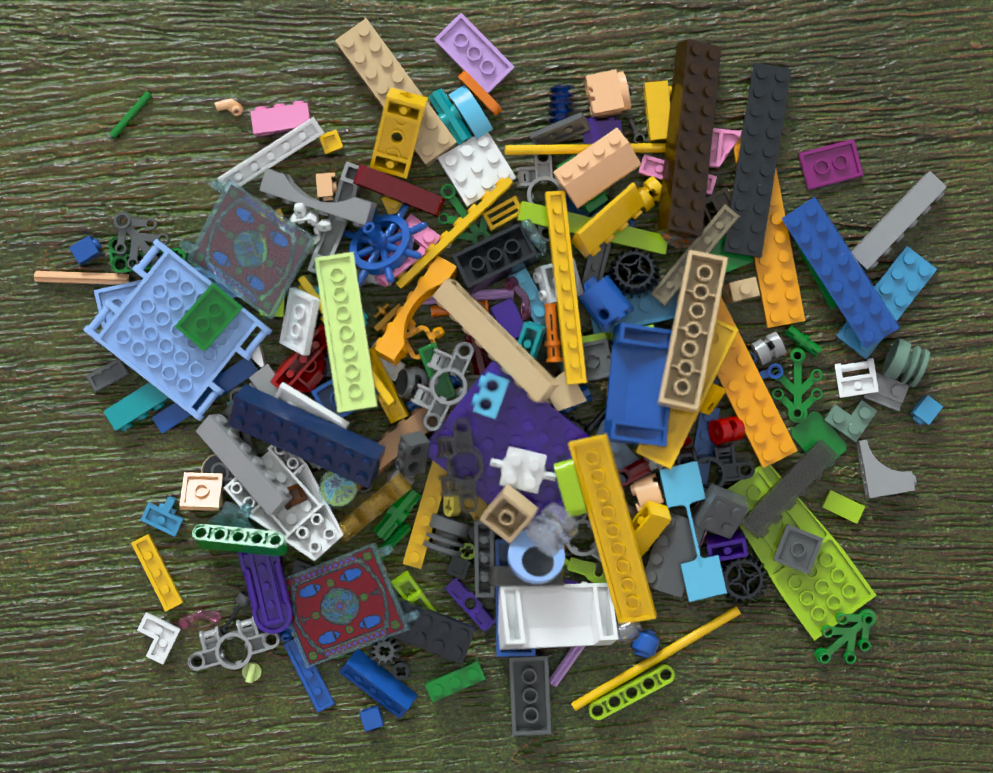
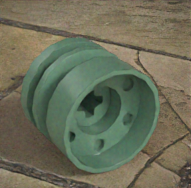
[882,338,930,387]

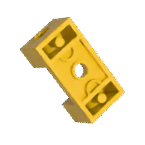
[370,87,428,179]

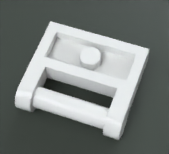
[835,358,879,398]

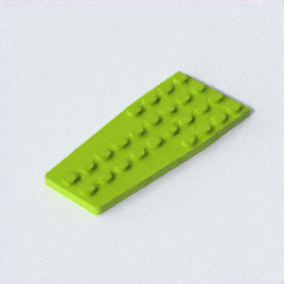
[727,465,877,641]

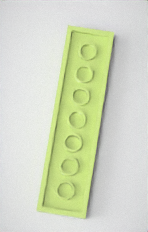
[315,252,378,413]

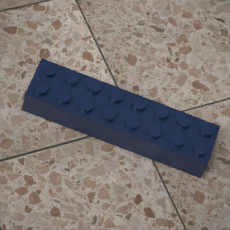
[229,384,386,488]

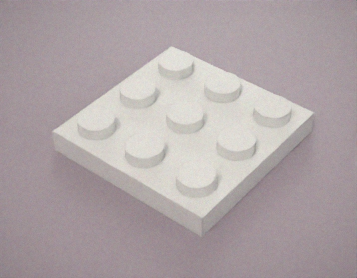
[437,133,516,207]

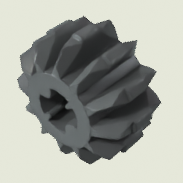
[369,634,402,667]

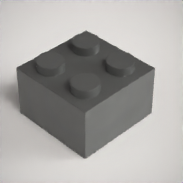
[692,483,750,539]

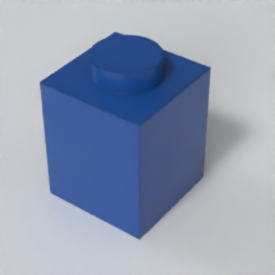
[69,236,103,265]

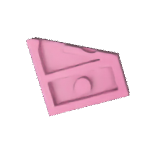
[709,128,742,168]

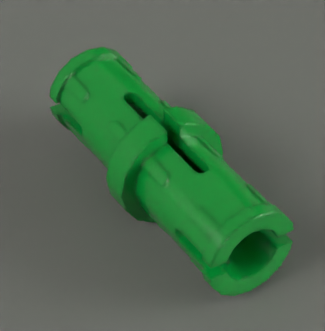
[784,325,822,357]

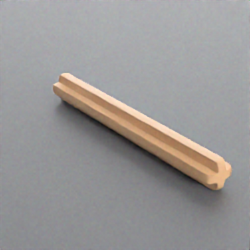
[34,271,130,285]

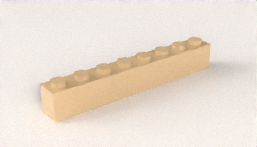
[433,279,560,402]

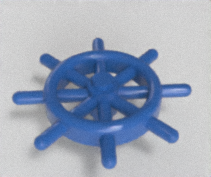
[343,204,427,286]

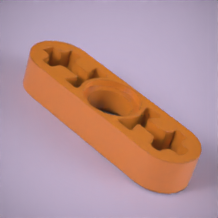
[457,70,503,117]

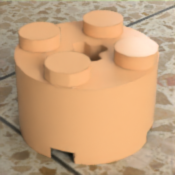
[630,473,665,512]

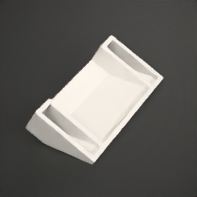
[498,583,618,650]

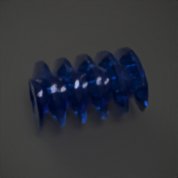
[548,84,574,124]

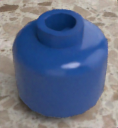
[632,629,660,659]

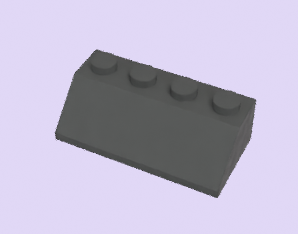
[645,512,706,598]

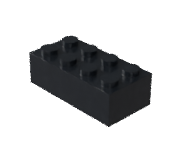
[452,222,540,295]

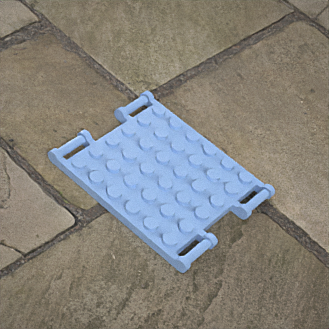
[83,238,273,421]

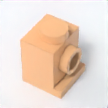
[316,172,337,202]

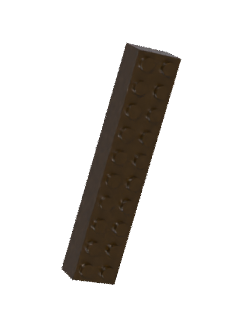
[657,39,722,238]

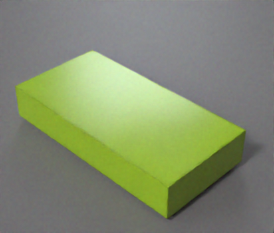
[822,490,865,524]

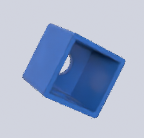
[359,705,384,732]

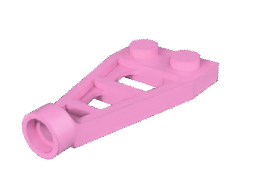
[374,214,440,287]

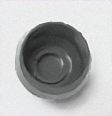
[396,366,429,399]

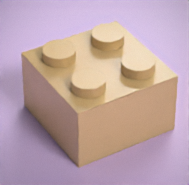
[479,483,538,543]

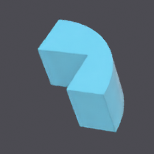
[449,85,493,139]

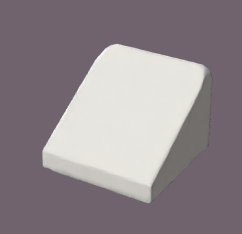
[251,344,266,368]

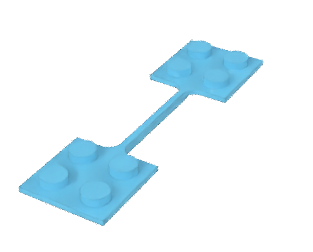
[659,461,727,602]

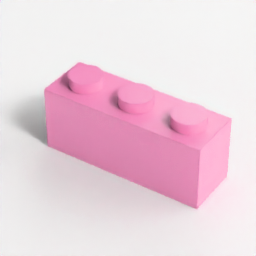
[250,101,311,137]

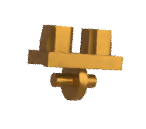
[373,302,401,334]

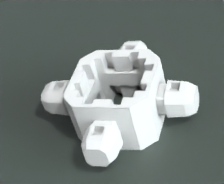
[280,203,332,254]

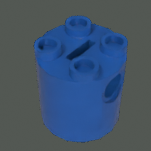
[578,275,633,332]

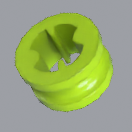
[459,542,475,560]

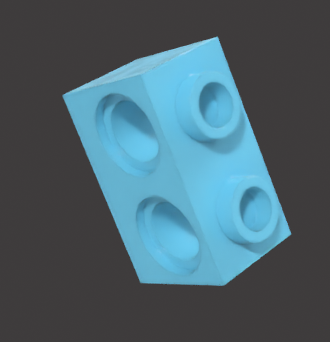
[471,372,509,419]

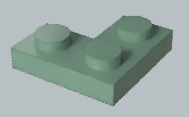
[823,400,877,443]

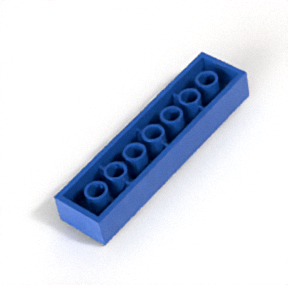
[781,197,900,349]

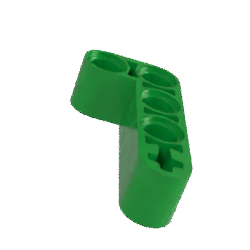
[108,236,189,274]

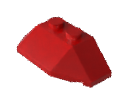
[270,324,329,393]

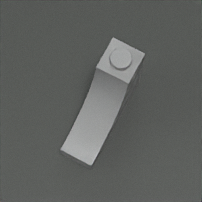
[856,440,917,498]

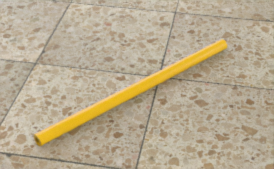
[505,143,666,155]
[571,606,741,711]

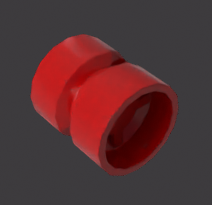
[708,416,745,444]

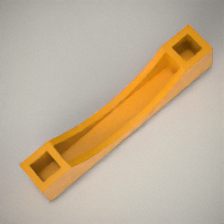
[374,256,459,366]

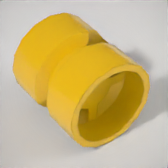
[637,176,662,212]

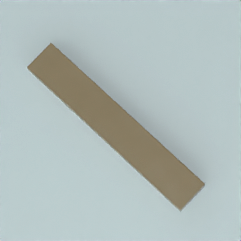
[650,205,740,306]

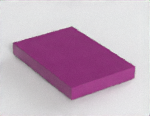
[798,139,864,191]

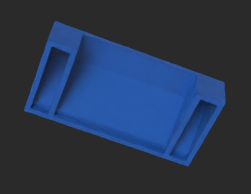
[604,323,672,447]

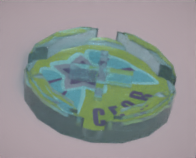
[319,471,358,507]

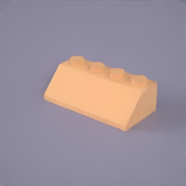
[553,128,641,209]

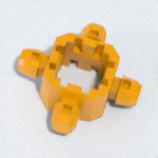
[402,319,445,360]

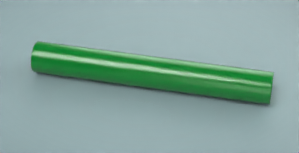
[109,91,152,139]

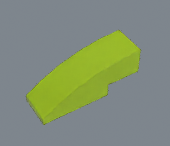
[392,570,437,612]

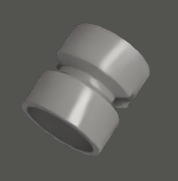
[751,332,786,366]

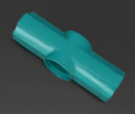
[428,88,472,145]

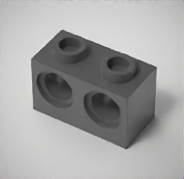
[395,431,430,477]

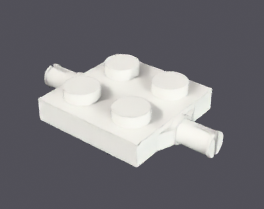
[490,446,556,494]

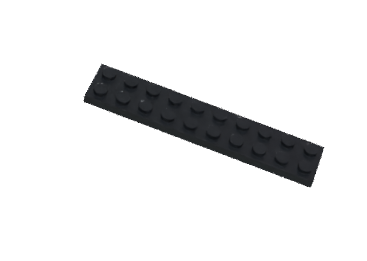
[722,63,792,258]
[287,558,476,665]

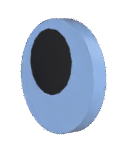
[507,528,565,584]

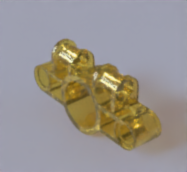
[338,472,413,544]

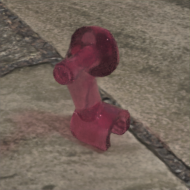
[505,277,531,320]
[178,610,221,629]

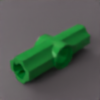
[373,487,422,541]

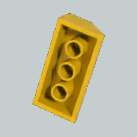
[571,183,645,258]

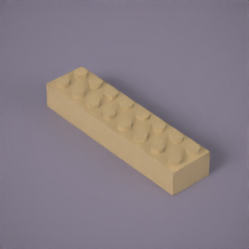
[335,18,457,168]
[657,250,728,413]

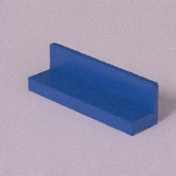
[339,649,417,719]

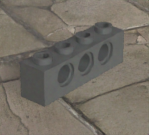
[474,517,496,598]

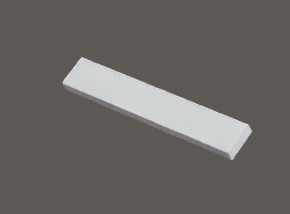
[217,116,324,193]

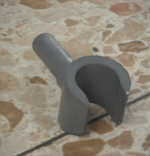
[628,119,645,143]

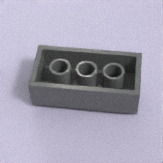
[509,653,551,736]

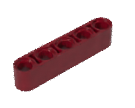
[353,164,445,217]

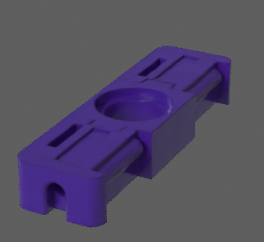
[445,577,496,631]

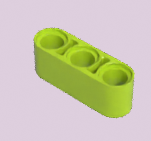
[554,459,587,518]

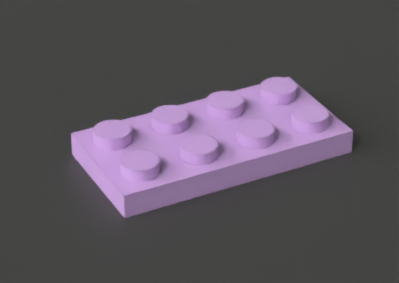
[434,13,515,94]

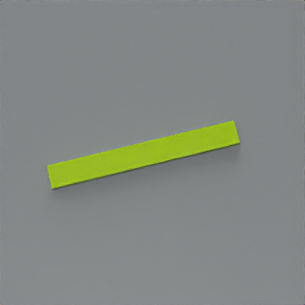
[517,201,668,255]

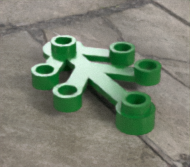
[438,184,491,245]
[772,348,823,423]
[814,609,877,664]

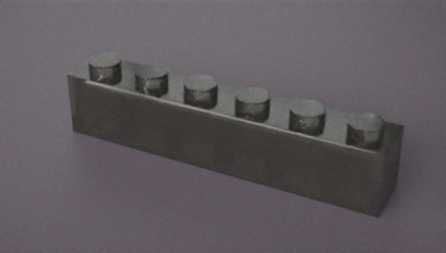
[740,439,838,539]

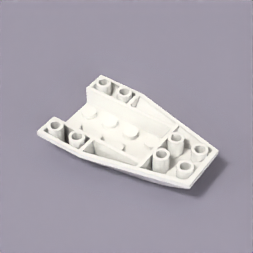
[224,445,344,561]

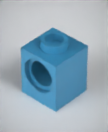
[909,395,943,426]

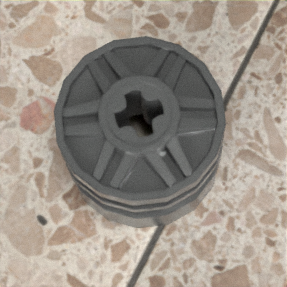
[423,513,471,557]

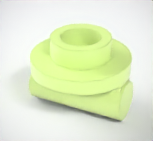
[242,662,262,683]

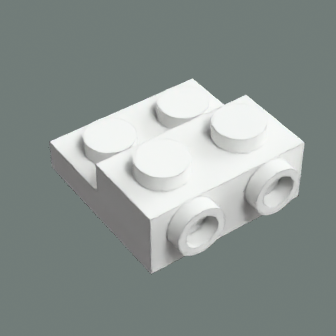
[533,258,584,304]

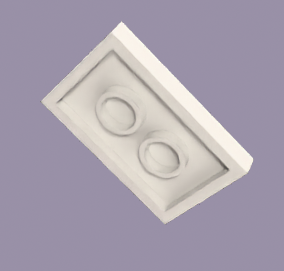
[279,287,320,356]

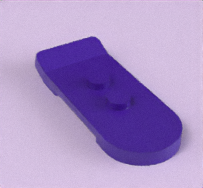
[238,540,293,634]

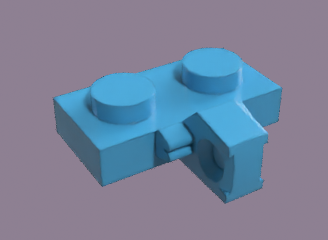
[140,496,184,537]

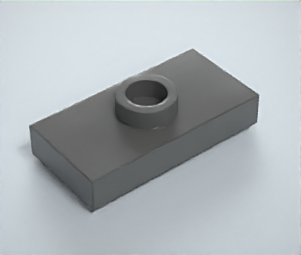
[86,358,130,393]

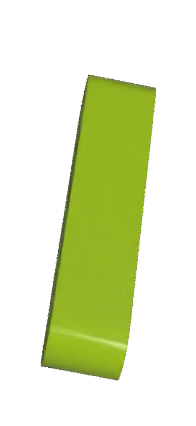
[588,664,675,720]

